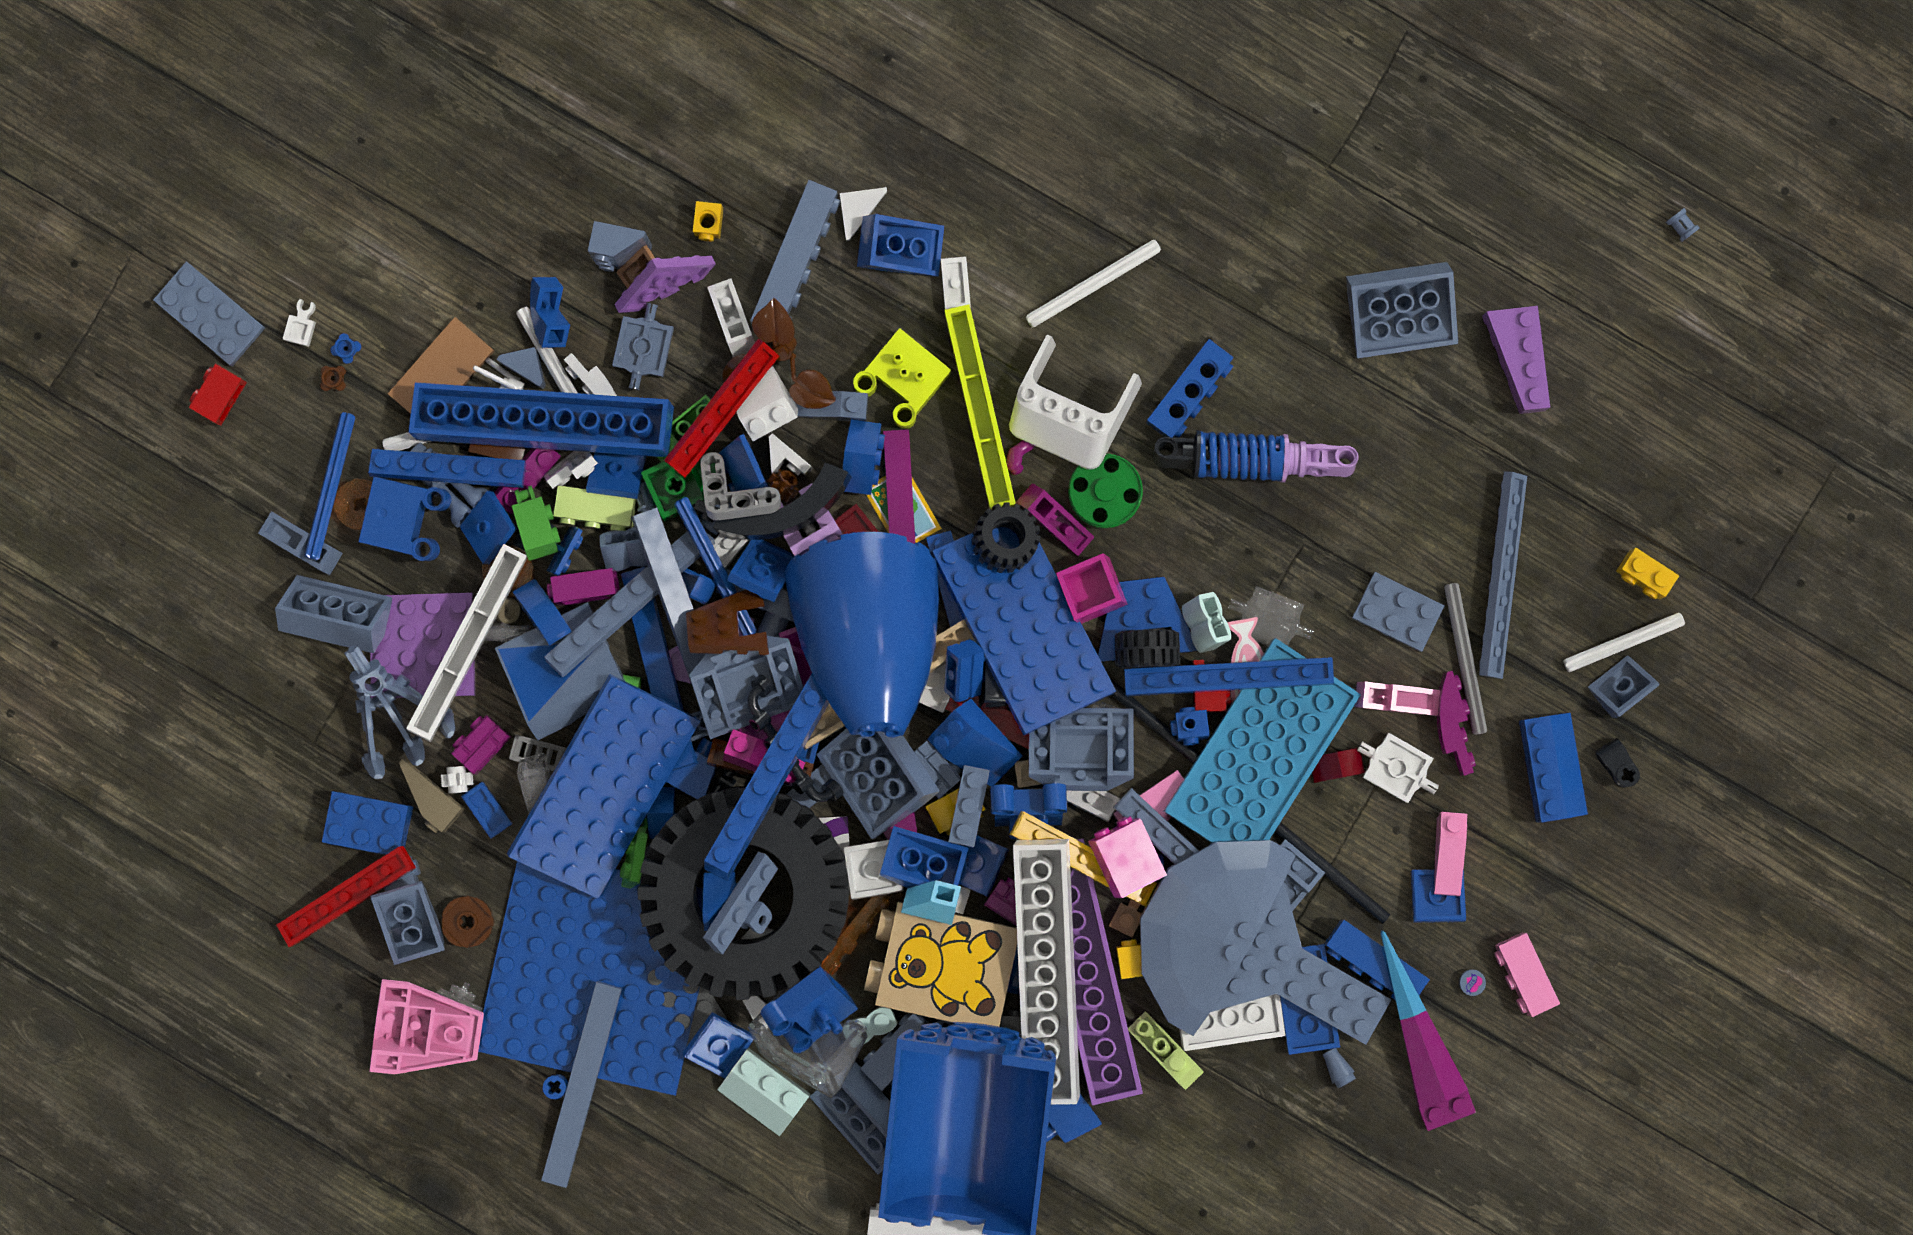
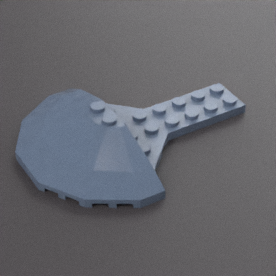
[1139,840,1391,1045]

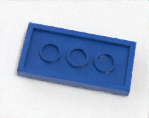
[1280,944,1340,1055]

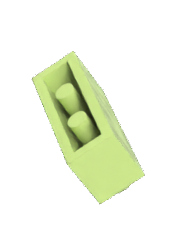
[553,486,636,531]

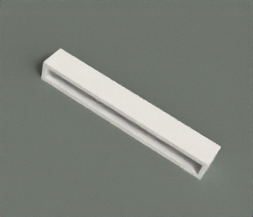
[406,544,527,742]

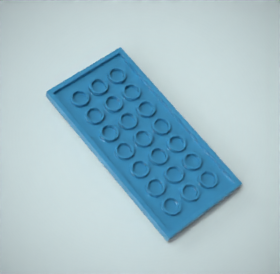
[1163,638,1361,843]

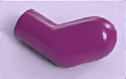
[1006,440,1034,475]

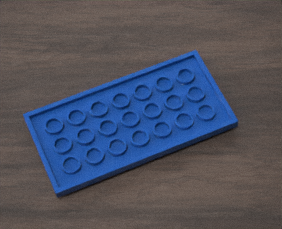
[931,510,1116,736]
[507,674,700,898]

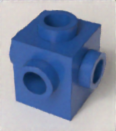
[1170,707,1209,746]

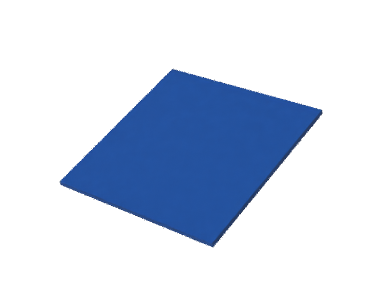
[478,861,703,1096]

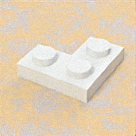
[544,451,598,489]

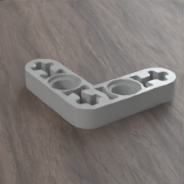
[701,452,781,520]

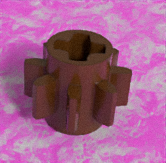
[767,470,799,502]

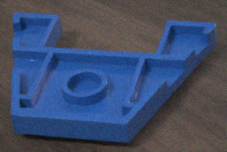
[1098,577,1198,662]

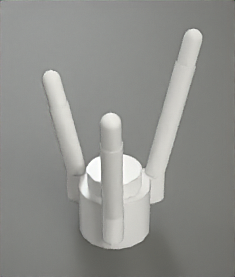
[473,358,525,390]

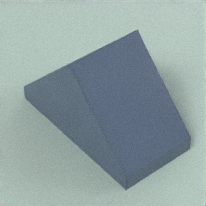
[496,347,546,389]

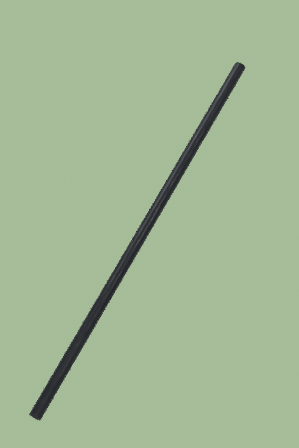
[1109,677,1391,924]

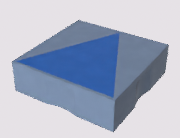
[495,602,626,740]

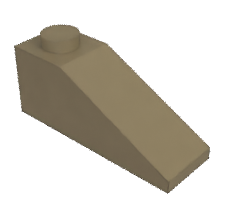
[399,759,465,833]

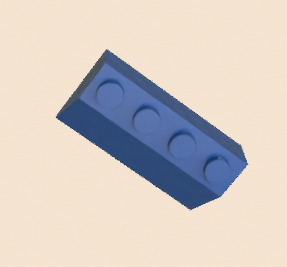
[1519,713,1588,823]

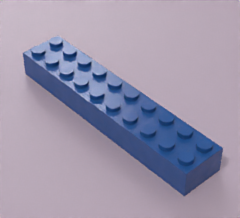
[409,382,674,457]

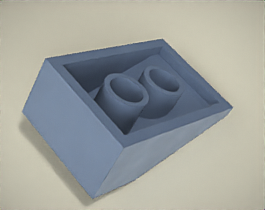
[371,881,445,965]

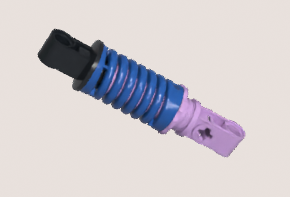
[1153,430,1358,482]

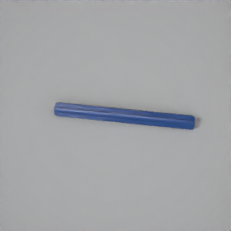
[305,412,355,560]
[675,497,757,636]

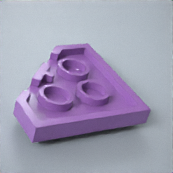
[615,255,715,313]

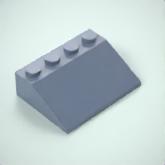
[1346,262,1458,358]
[816,728,940,839]

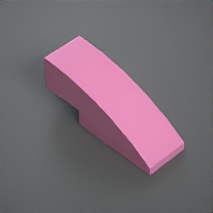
[1355,682,1440,716]

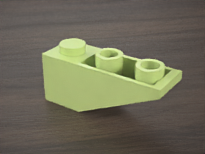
[1128,1011,1204,1090]

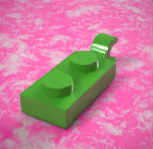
[620,818,648,889]

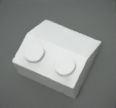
[737,365,798,441]

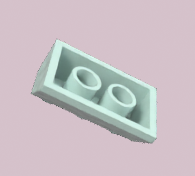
[718,1048,810,1136]

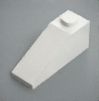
[707,279,755,357]

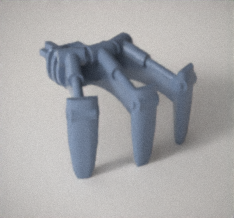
[344,645,455,779]

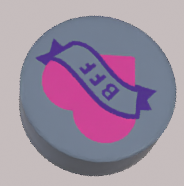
[1459,969,1486,996]

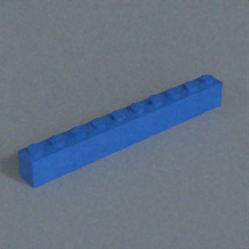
[704,673,829,881]

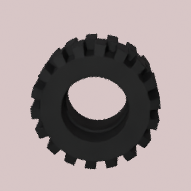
[972,502,1040,573]
[1115,629,1180,669]

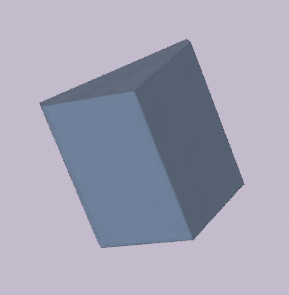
[1588,655,1659,718]

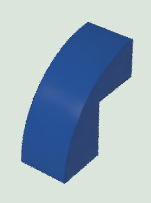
[530,277,570,348]

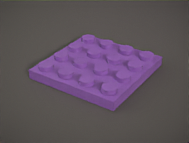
[370,593,475,698]

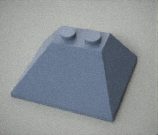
[689,636,803,739]
[1029,708,1134,791]

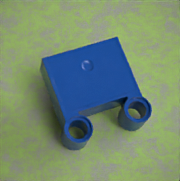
[359,477,451,561]
[991,783,1067,839]
[760,966,858,1053]

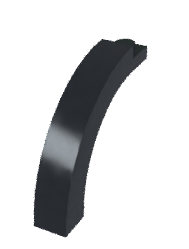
[694,463,852,540]

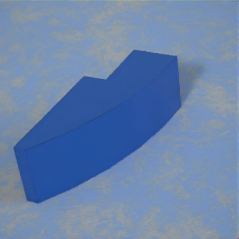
[513,579,572,645]

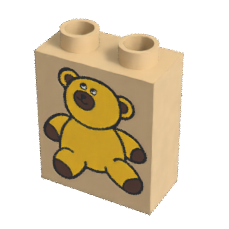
[864,901,1017,1027]

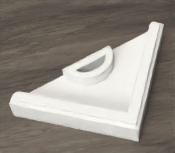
[840,187,887,241]

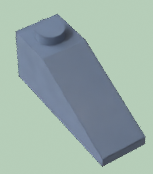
[794,391,868,422]

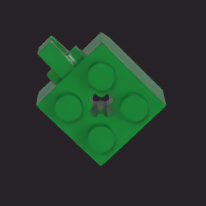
[641,461,716,522]

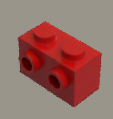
[189,363,247,426]

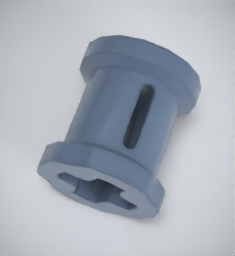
[1666,208,1700,242]

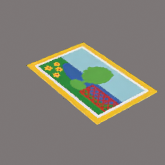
[867,476,942,543]

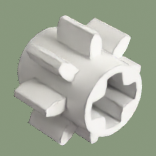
[441,766,473,793]

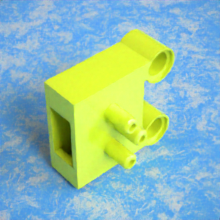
[853,328,951,429]

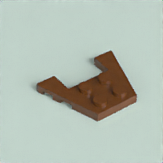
[686,590,769,655]

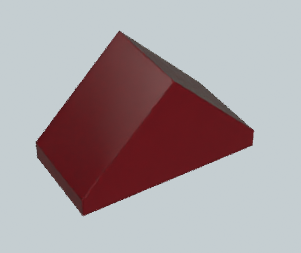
[1312,748,1365,783]

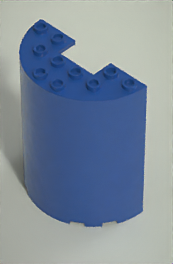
[878,1022,1056,1235]

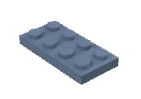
[153,261,265,366]

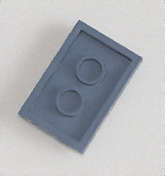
[1352,572,1444,652]

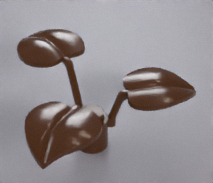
[722,298,836,409]

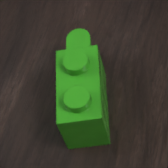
[512,485,561,561]

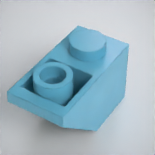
[901,880,961,925]

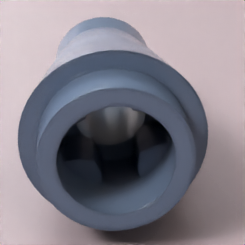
[1323,1048,1356,1088]

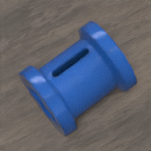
[543,1074,568,1099]

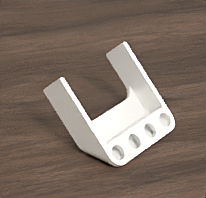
[1009,335,1142,470]

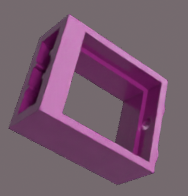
[547,568,620,606]

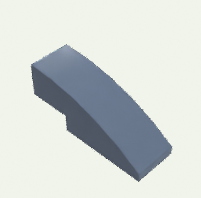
[258,511,343,575]

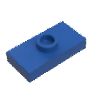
[461,782,513,839]

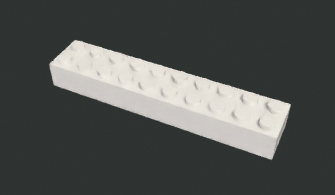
[1013,839,1080,1104]

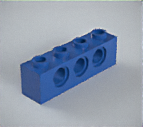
[1146,339,1234,438]

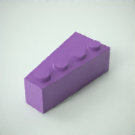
[1482,306,1550,414]

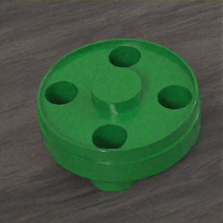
[1068,454,1143,529]

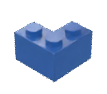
[843,419,885,495]

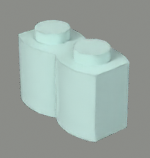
[1182,592,1231,653]
[843,1006,898,1047]

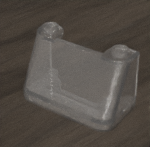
[747,987,867,1098]

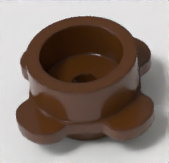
[320,366,346,391]

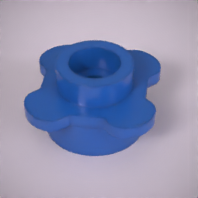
[331,333,361,364]

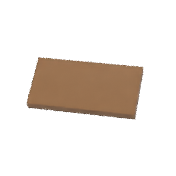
[388,317,494,414]

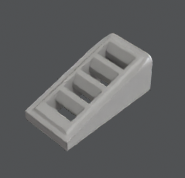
[509,735,567,771]

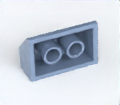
[588,221,652,272]

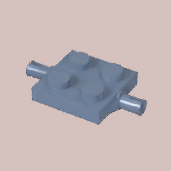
[612,303,674,390]

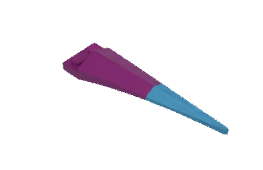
[1381,930,1476,1131]

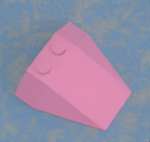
[370,979,484,1074]

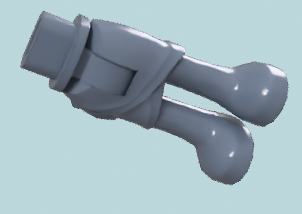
[410,442,488,528]

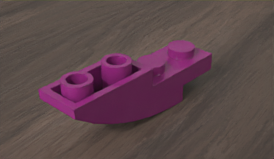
[1437,671,1476,776]

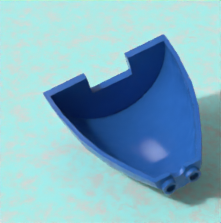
[784,532,939,737]

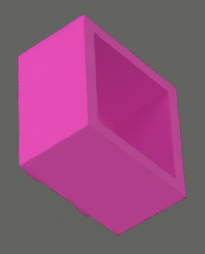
[1056,553,1128,624]

